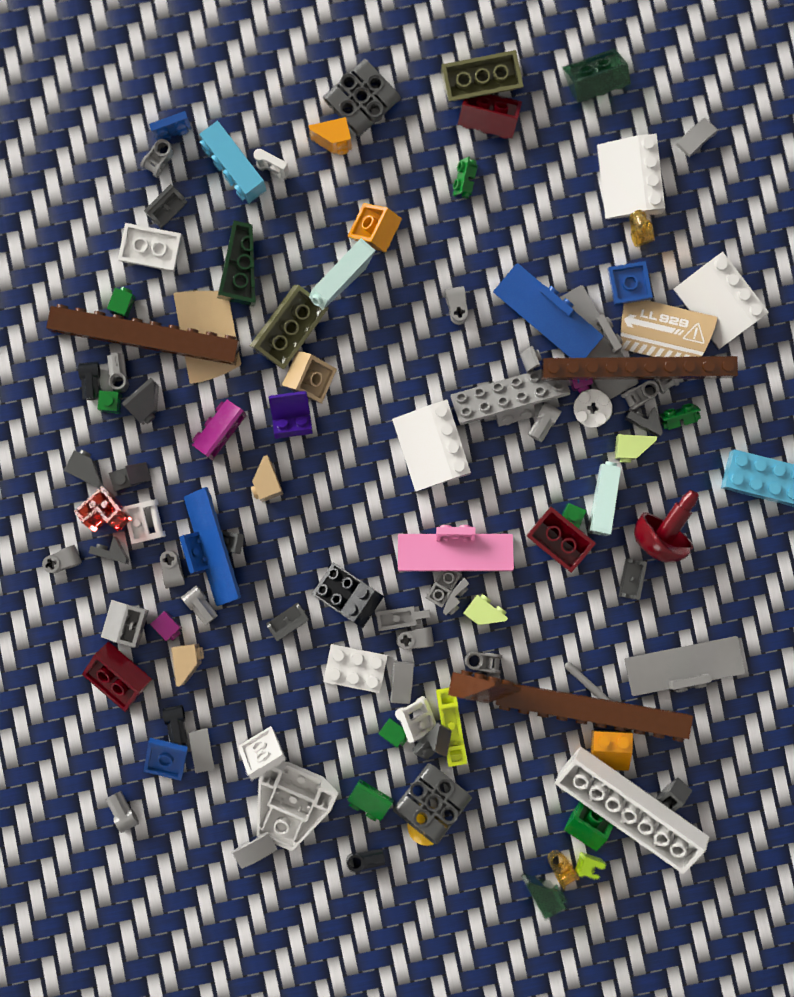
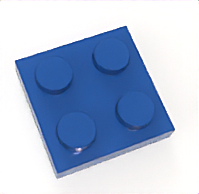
[149,111,192,141]
[608,261,653,306]
[143,738,188,781]

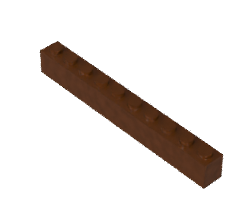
[46,304,240,365]
[541,356,738,380]
[496,681,693,742]

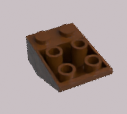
[448,670,521,703]

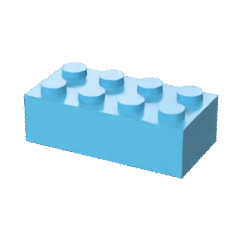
[199,120,266,204]
[721,449,794,507]

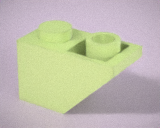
[463,594,508,625]

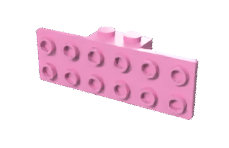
[398,525,514,571]

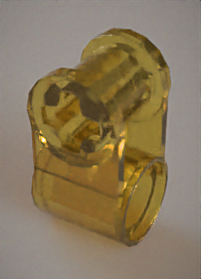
[629,209,655,247]
[547,850,580,890]

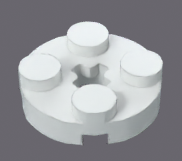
[574,389,613,428]

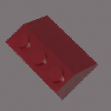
[458,94,522,139]
[526,506,596,573]
[82,641,152,712]

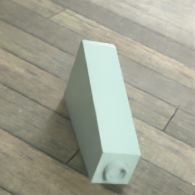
[309,238,376,310]
[587,461,621,536]

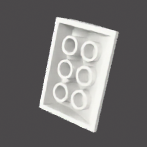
[597,134,665,219]
[673,252,769,350]
[392,400,471,492]

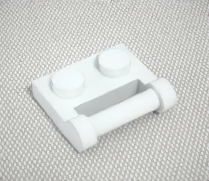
[253,149,289,179]
[123,499,166,544]
[395,696,436,743]

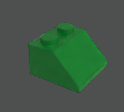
[347,779,393,821]
[564,801,613,852]

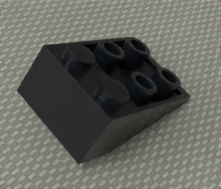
[312,562,384,628]

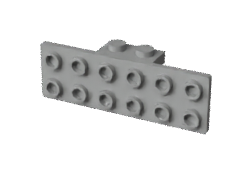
[559,285,638,399]
[450,369,570,427]
[624,636,745,696]

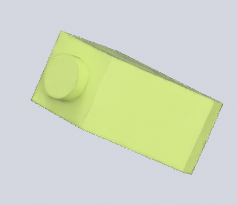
[615,434,657,463]

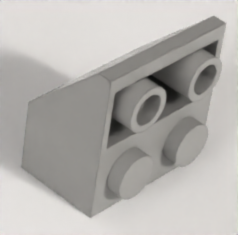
[101,600,149,648]

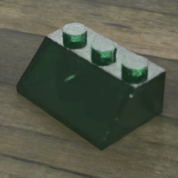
[562,48,631,103]
[521,873,566,920]

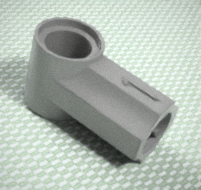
[107,353,129,393]
[528,402,562,443]
[181,585,218,626]
[106,791,139,833]

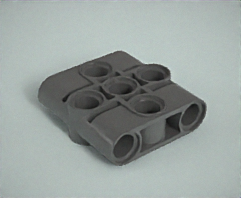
[323,59,401,137]
[393,763,472,845]

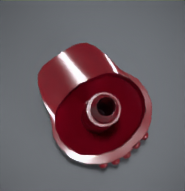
[634,489,699,563]

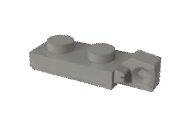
[376,606,430,631]

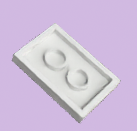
[118,223,182,272]
[323,644,388,693]
[238,726,286,780]

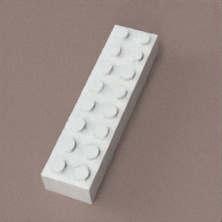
[554,746,709,874]

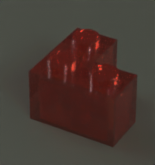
[74,486,132,532]

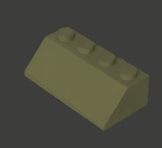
[441,50,524,102]
[250,285,329,370]

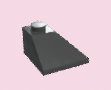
[122,378,159,425]

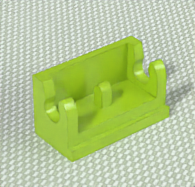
[575,852,606,879]

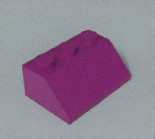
[192,400,247,461]

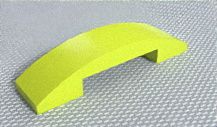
[436,688,468,767]

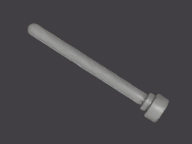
[565,662,633,732]

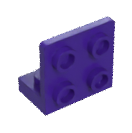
[268,391,313,439]

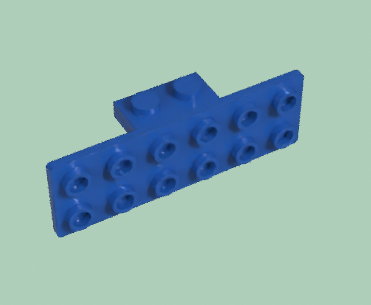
[493,263,604,358]
[179,487,241,606]

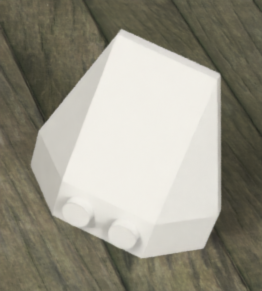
[257,762,338,851]

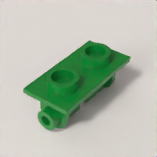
[453,157,478,198]
[659,403,701,430]

